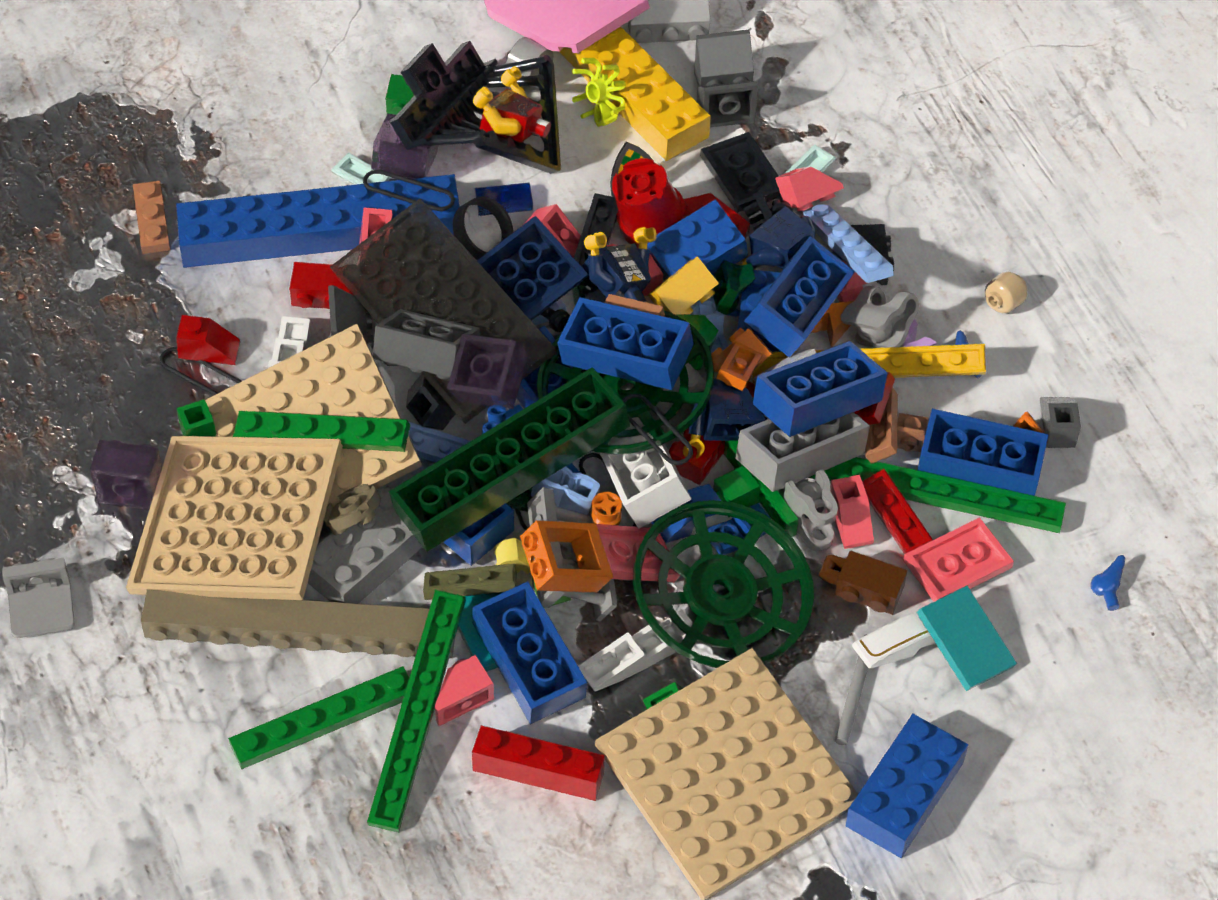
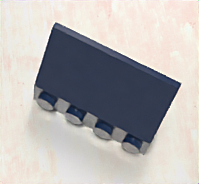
[446,216,589,347]

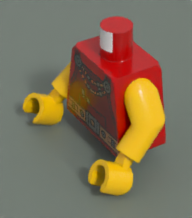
[473,66,551,142]

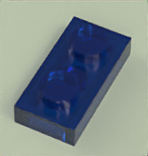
[475,182,533,216]

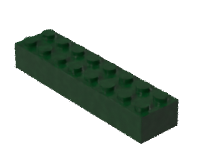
[389,367,630,552]

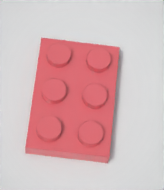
[903,517,1014,601]
[596,524,680,582]

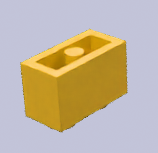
[648,256,719,315]

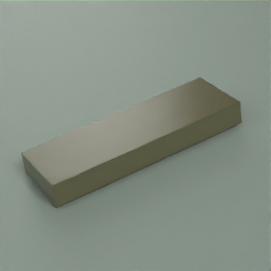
[423,564,517,600]

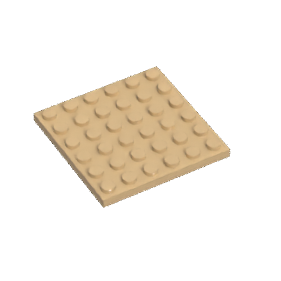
[205,324,423,507]
[126,436,343,600]
[594,648,858,900]

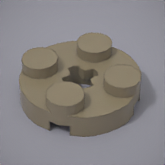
[324,484,381,535]

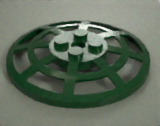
[537,311,714,454]
[633,500,814,668]

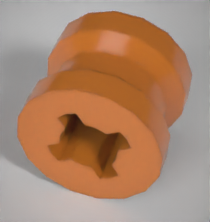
[591,492,622,525]

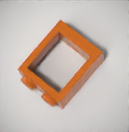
[520,520,614,593]

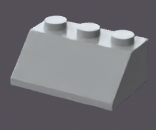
[628,0,710,43]

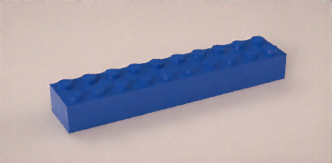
[176,174,460,268]

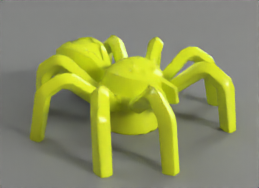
[572,58,626,127]

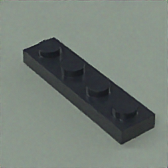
[574,193,618,280]

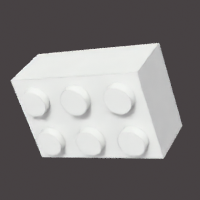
[600,433,691,529]

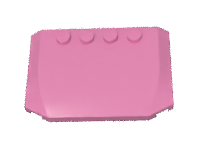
[484,0,650,53]

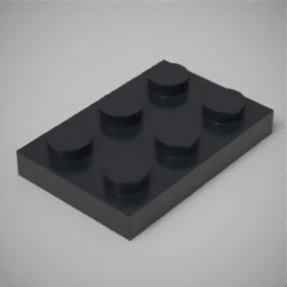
[700,132,781,213]

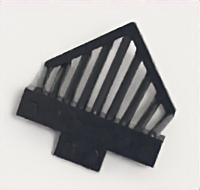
[390,41,561,174]

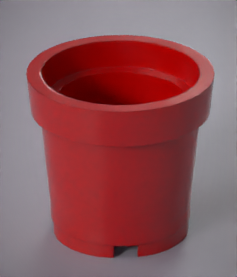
[612,158,689,248]

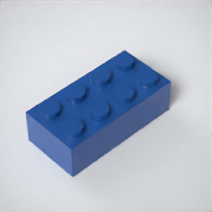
[744,236,855,358]
[557,297,693,390]
[753,341,887,437]
[918,408,1049,496]
[472,581,588,725]
[845,713,969,858]

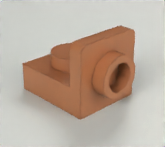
[897,413,928,452]

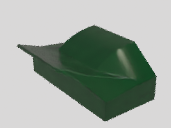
[712,260,756,315]

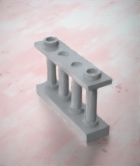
[527,487,617,621]

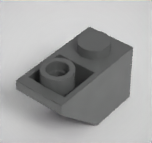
[1040,397,1081,448]

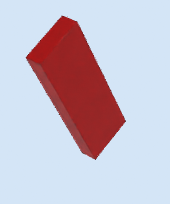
[862,469,933,554]

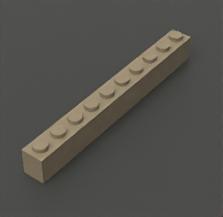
[141,590,455,658]

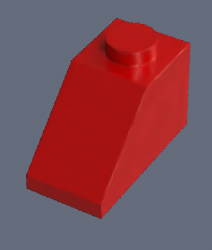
[176,315,240,365]

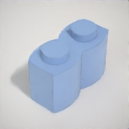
[531,466,600,515]

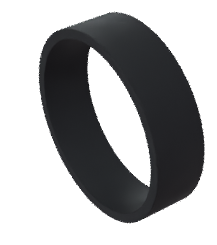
[453,197,513,260]

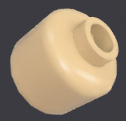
[985,272,1027,314]

